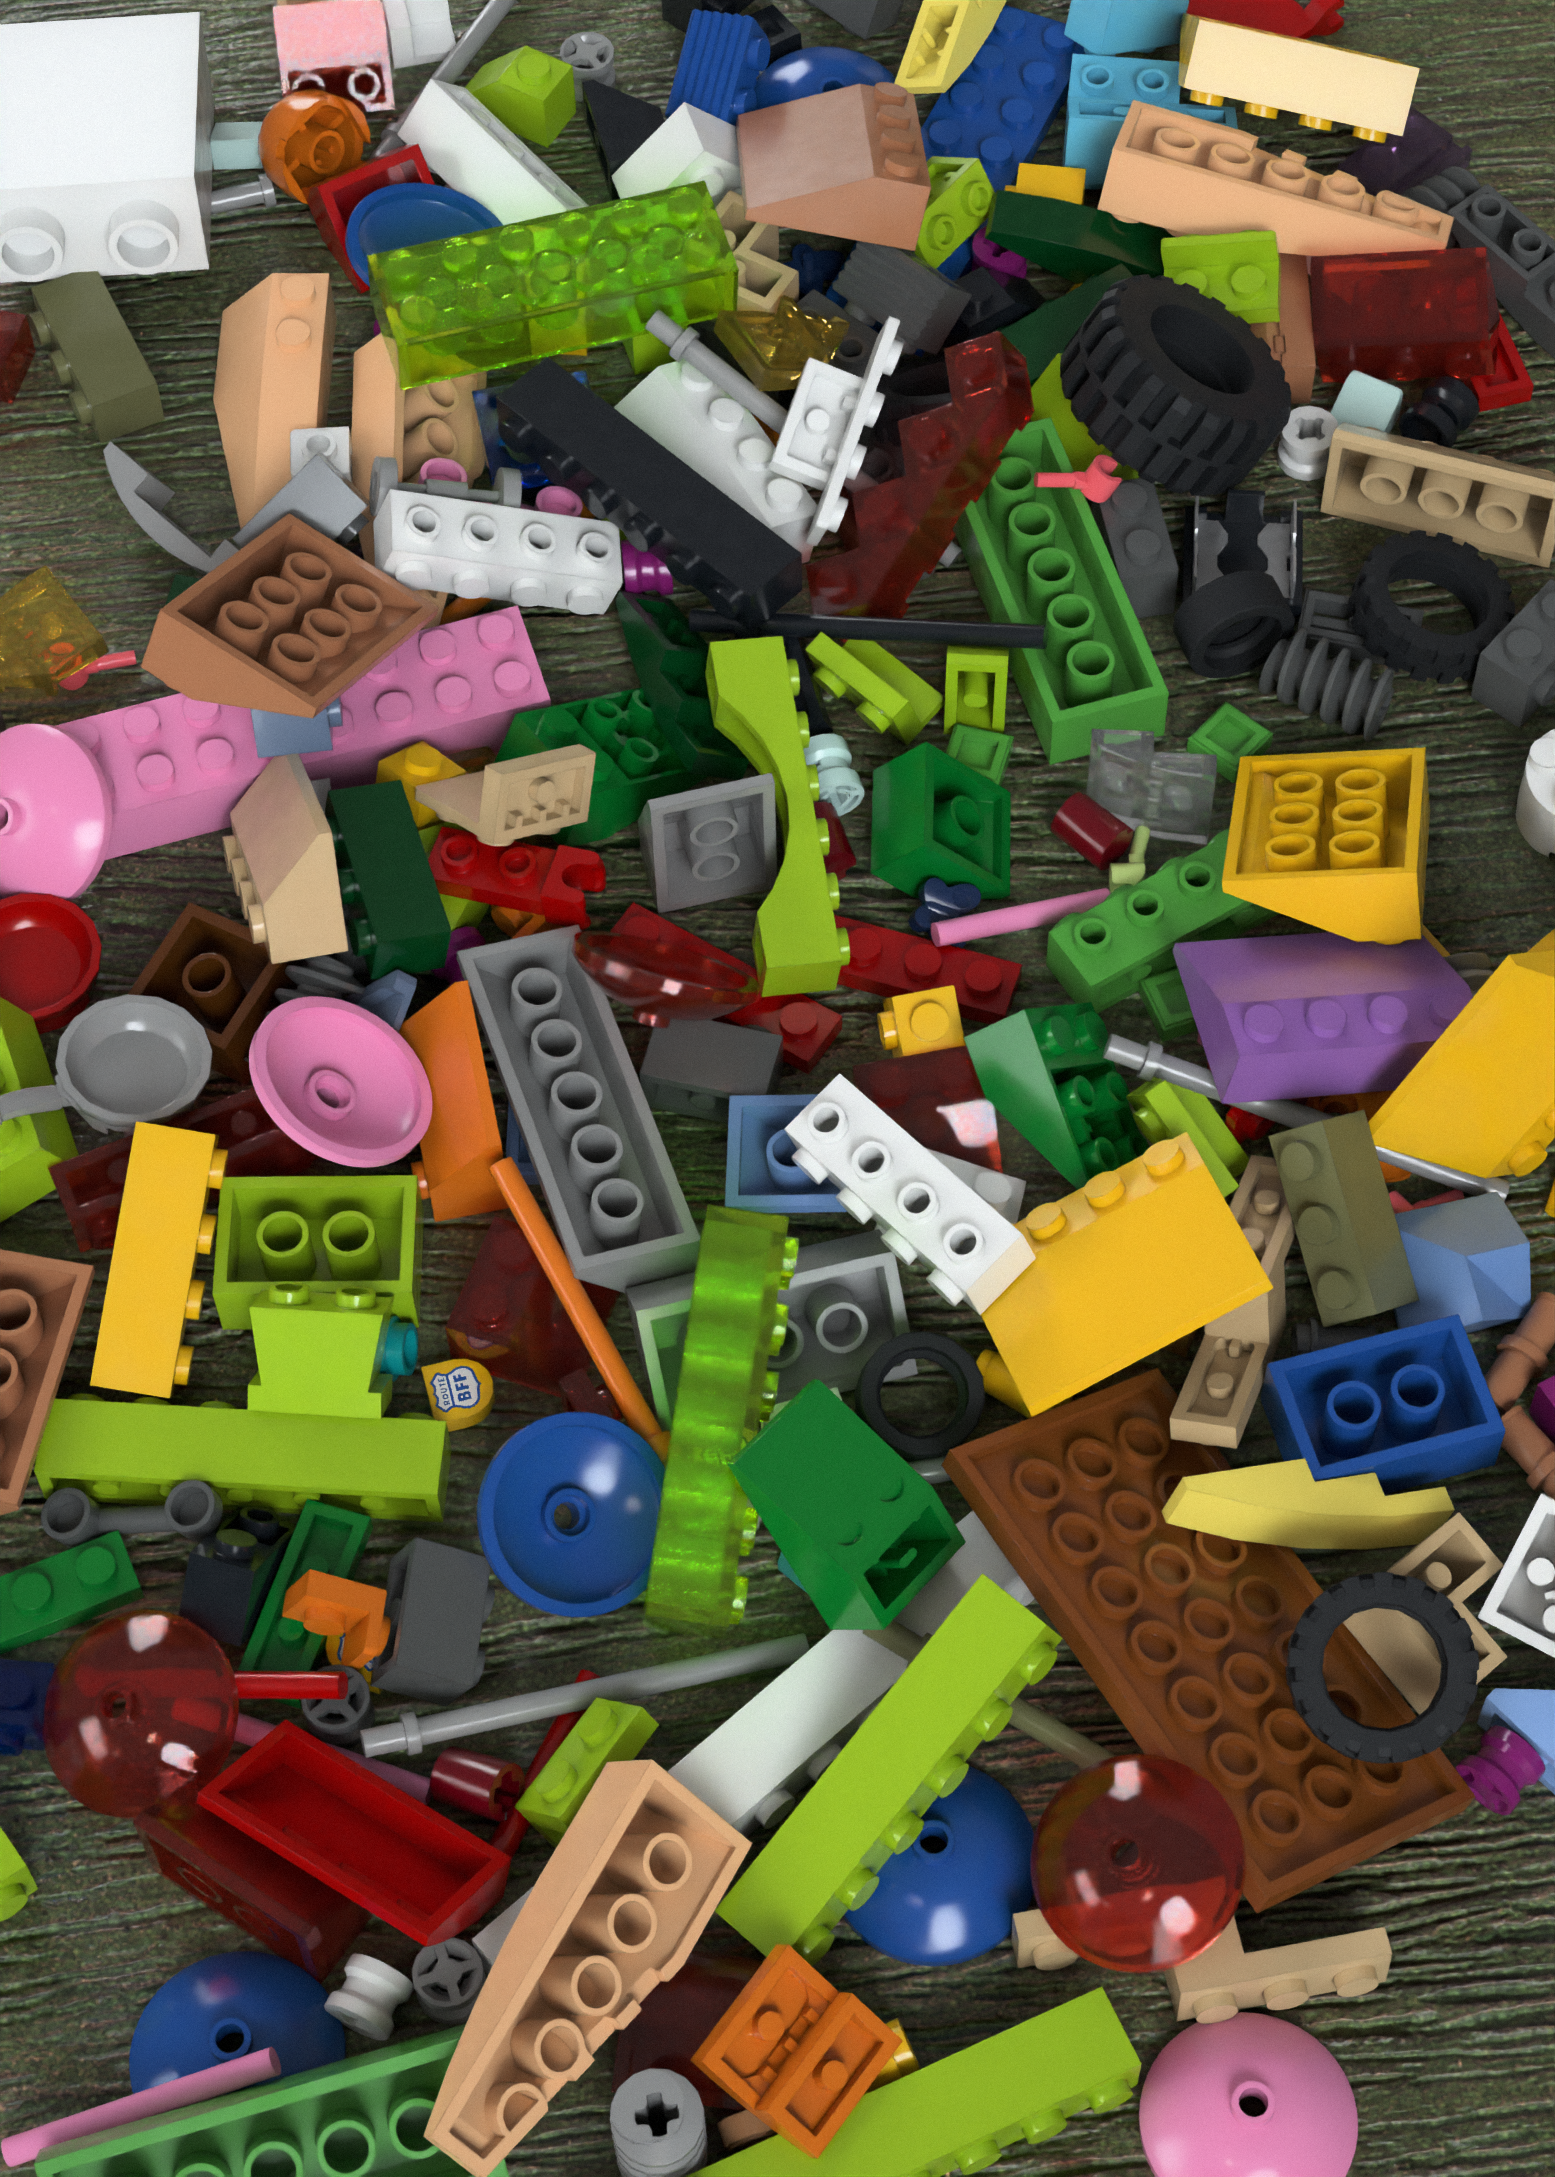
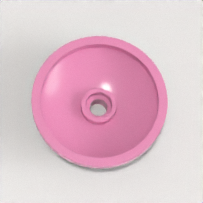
[0,724,112,902]
[249,996,433,1168]
[1138,2012,1358,2177]

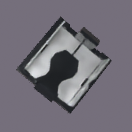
[1182,489,1303,617]

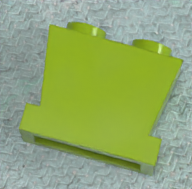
[247,1282,394,1419]

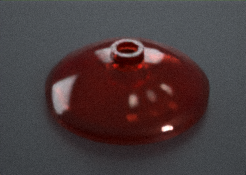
[571,931,760,1028]
[42,1609,239,1820]
[1030,1754,1246,1974]

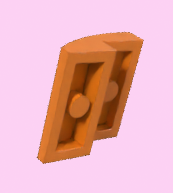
[690,1944,903,2159]

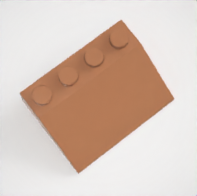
[736,82,931,251]
[141,513,439,719]

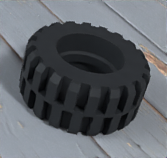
[1060,274,1291,497]

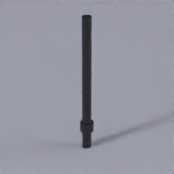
[689,608,1048,649]

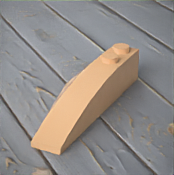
[1097,100,1454,258]
[213,273,337,530]
[351,321,487,631]
[423,1759,753,2177]

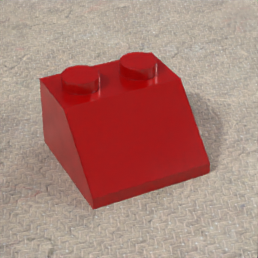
[301,144,435,294]

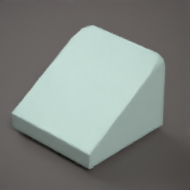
[210,122,263,170]
[1331,370,1403,433]

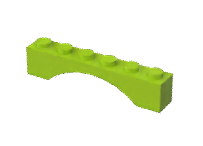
[705,636,850,997]

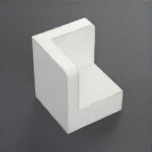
[382,0,456,69]

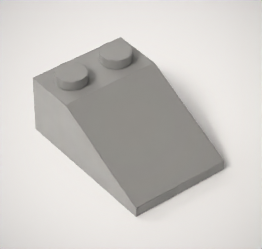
[638,773,777,914]

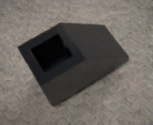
[176,1507,297,1646]

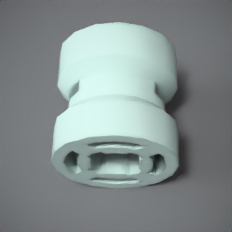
[803,734,864,816]

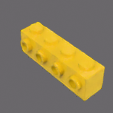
[90,1121,228,1399]

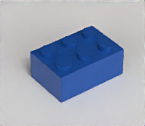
[1260,1314,1506,1495]

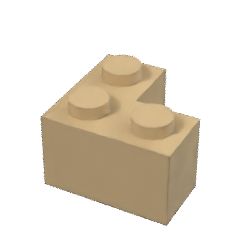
[671,190,799,330]
[1343,1512,1507,1715]

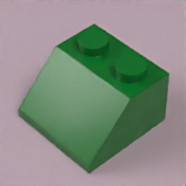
[870,742,1011,899]

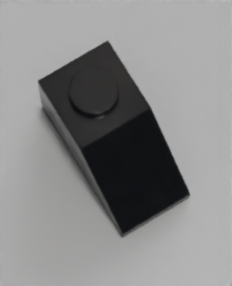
[582,80,665,201]
[942,266,1046,357]

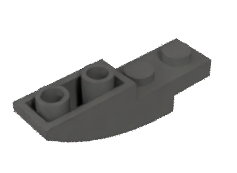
[1447,183,1555,359]

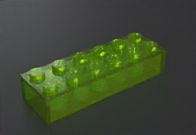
[367,181,739,390]
[641,1204,799,1639]

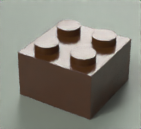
[128,902,303,1085]

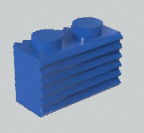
[665,9,770,126]

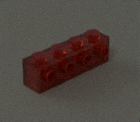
[48,1087,322,1253]

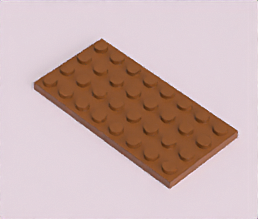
[941,1368,1476,1913]

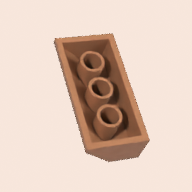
[0,1249,95,1516]

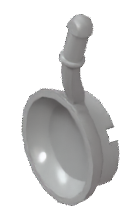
[0,994,212,1140]

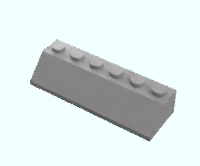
[456,925,701,1293]

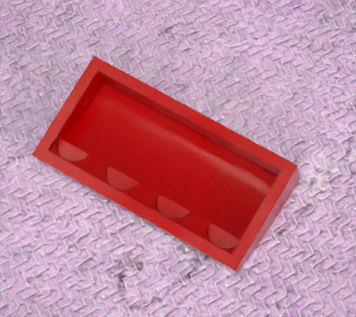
[196,1719,512,1947]

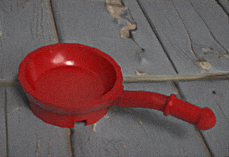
[0,893,102,1035]

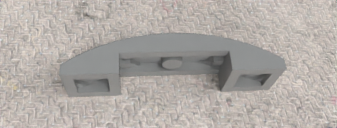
[103,441,240,576]

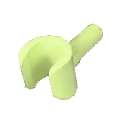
[1109,825,1150,893]

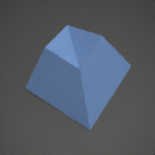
[725,1094,847,1213]
[1393,1192,1531,1333]

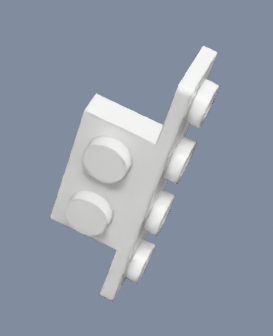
[768,316,903,546]

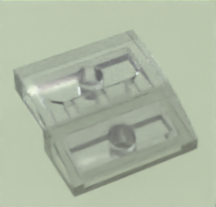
[1086,729,1217,845]

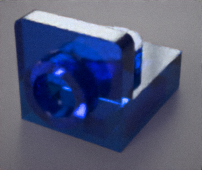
[0,1659,58,1756]

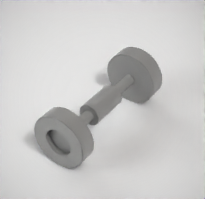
[369,456,522,516]

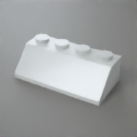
[614,359,817,564]

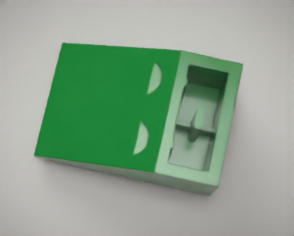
[494,687,708,847]
[964,1002,1150,1190]
[727,1379,966,1630]

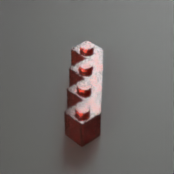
[806,331,1035,643]

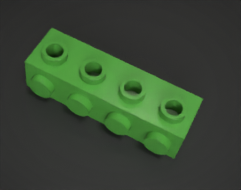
[1046,829,1280,1014]

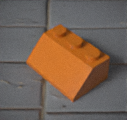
[399,980,509,1222]

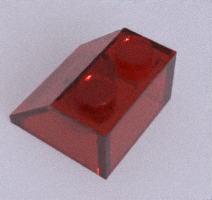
[853,1045,1003,1173]
[445,1216,621,1402]

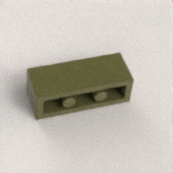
[28,271,165,443]
[1268,1110,1419,1328]

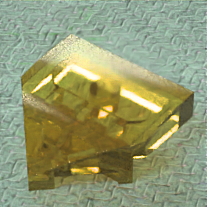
[713,295,851,391]
[0,565,109,697]

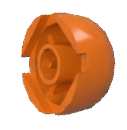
[258,89,371,204]

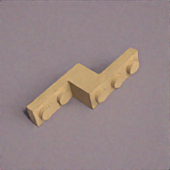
[1170,1155,1296,1449]
[1011,1874,1393,2024]

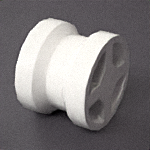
[1277,406,1338,481]
[324,1953,414,2041]

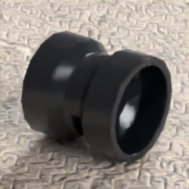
[1399,376,1480,448]

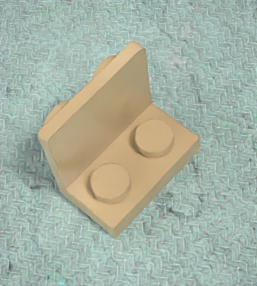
[415,744,596,846]

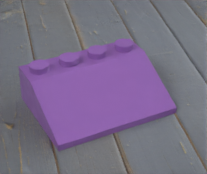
[1172,932,1473,1104]

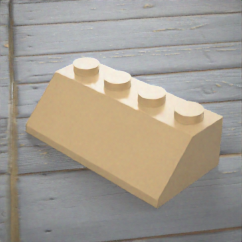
[1320,422,1555,568]
[222,753,348,964]

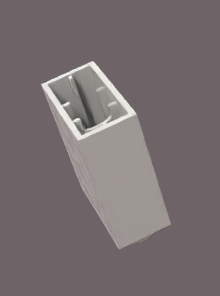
[0,12,214,283]

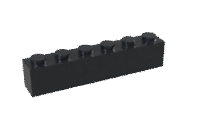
[496,357,802,633]

